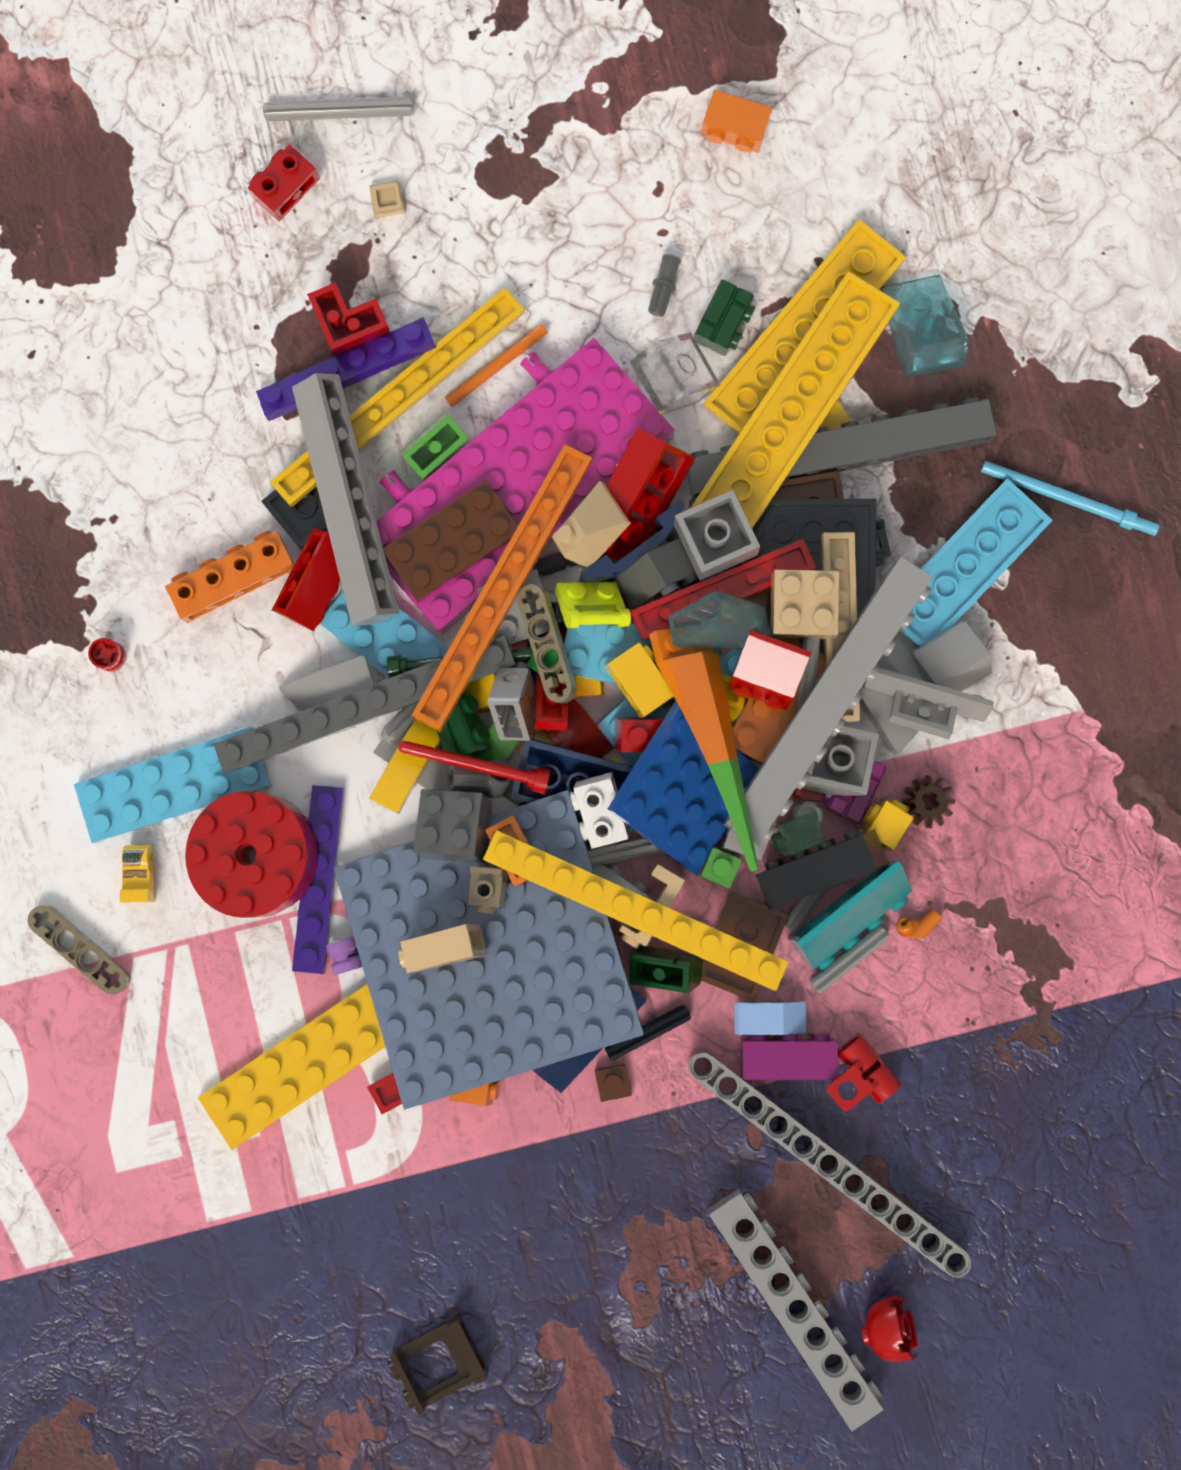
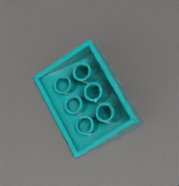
[788,861,912,970]

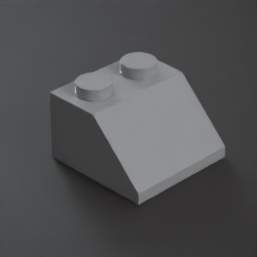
[802,726,879,796]

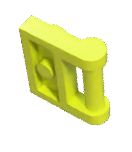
[554,582,631,628]

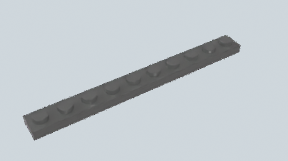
[213,635,517,774]

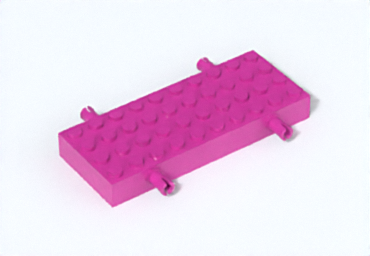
[376,338,675,635]

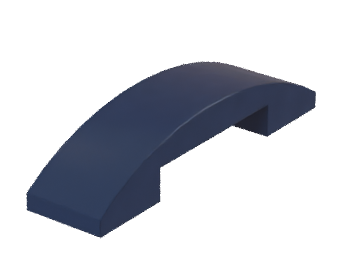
[579,500,685,583]

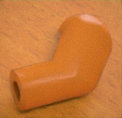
[896,908,943,939]

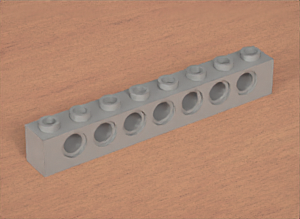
[707,1188,883,1431]

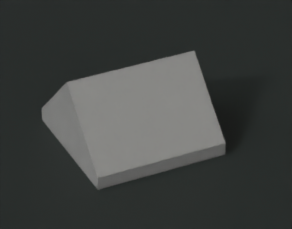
[911,620,992,692]

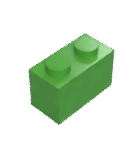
[399,412,469,479]

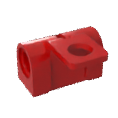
[827,1032,902,1111]

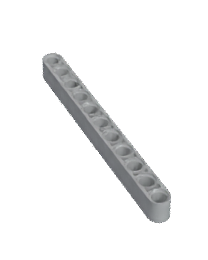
[687,1050,971,1278]

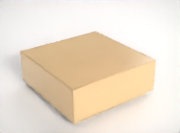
[369,181,405,218]

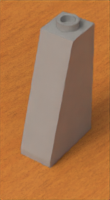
[859,656,919,755]

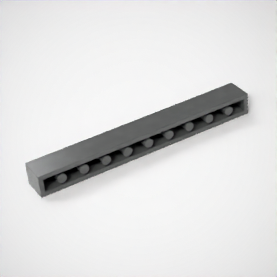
[687,397,997,500]

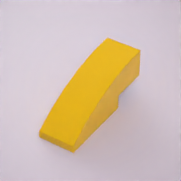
[369,719,440,814]

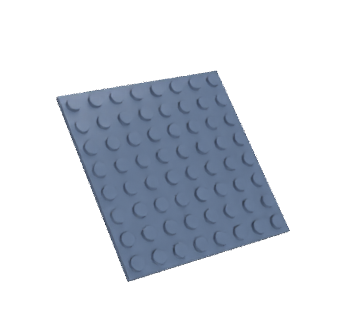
[334,790,645,1110]

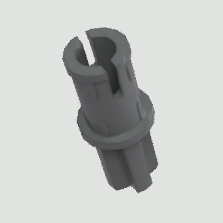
[648,254,681,317]

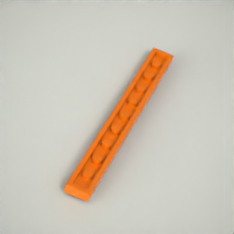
[412,444,593,732]

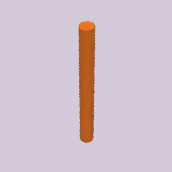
[444,324,548,407]

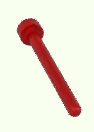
[398,740,550,794]

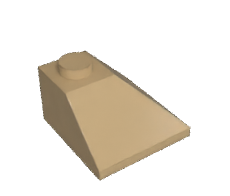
[552,481,631,568]

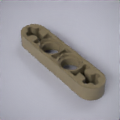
[517,584,577,704]
[27,906,130,994]

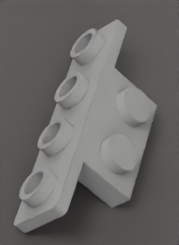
[864,668,994,739]

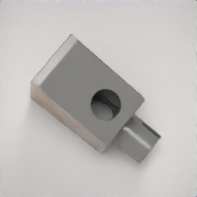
[488,662,536,741]

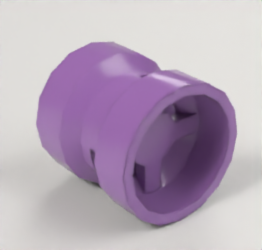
[325,937,362,975]

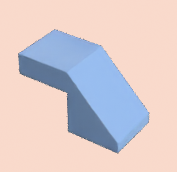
[734,1001,806,1035]

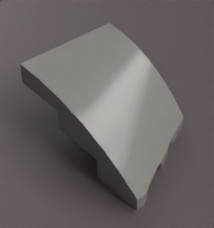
[279,655,373,737]

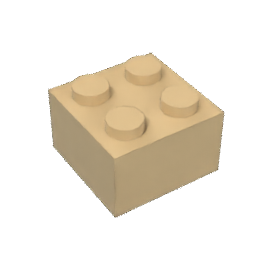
[770,570,839,639]

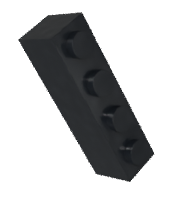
[756,828,889,910]

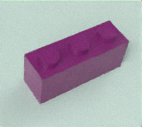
[741,1033,838,1080]

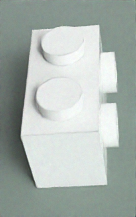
[570,772,630,849]

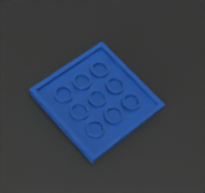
[607,702,759,875]

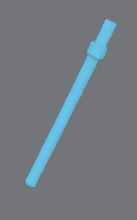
[981,460,1159,536]

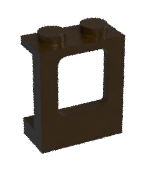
[388,1314,489,1415]

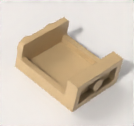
[618,864,685,948]

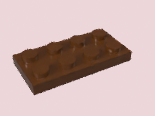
[383,480,518,603]

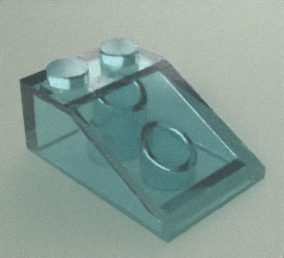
[881,274,969,379]

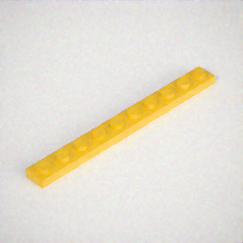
[270,287,525,507]
[483,830,789,991]

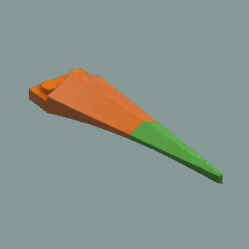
[649,625,758,872]

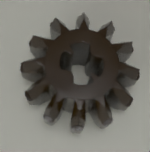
[901,775,955,828]

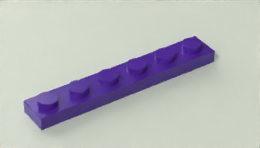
[256,317,436,421]
[292,785,345,974]

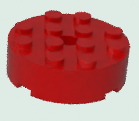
[185,791,318,918]

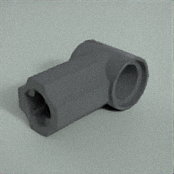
[447,758,513,798]

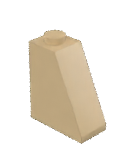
[398,924,487,973]

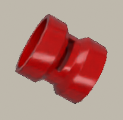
[88,638,126,672]

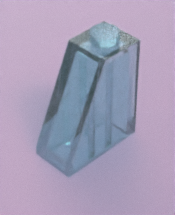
[668,591,771,648]

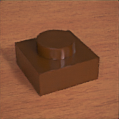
[595,1064,632,1102]

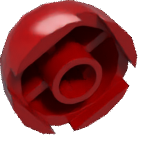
[861,1295,918,1363]

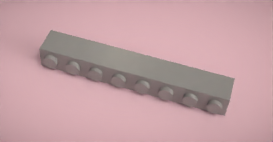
[292,373,400,626]

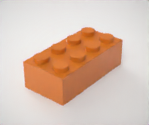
[732,638,825,766]

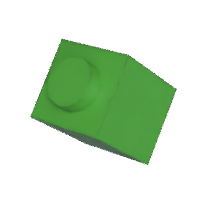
[699,847,742,889]

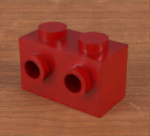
[248,144,320,222]

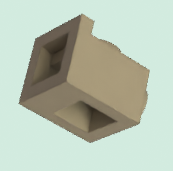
[468,866,508,914]

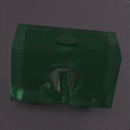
[770,812,826,856]

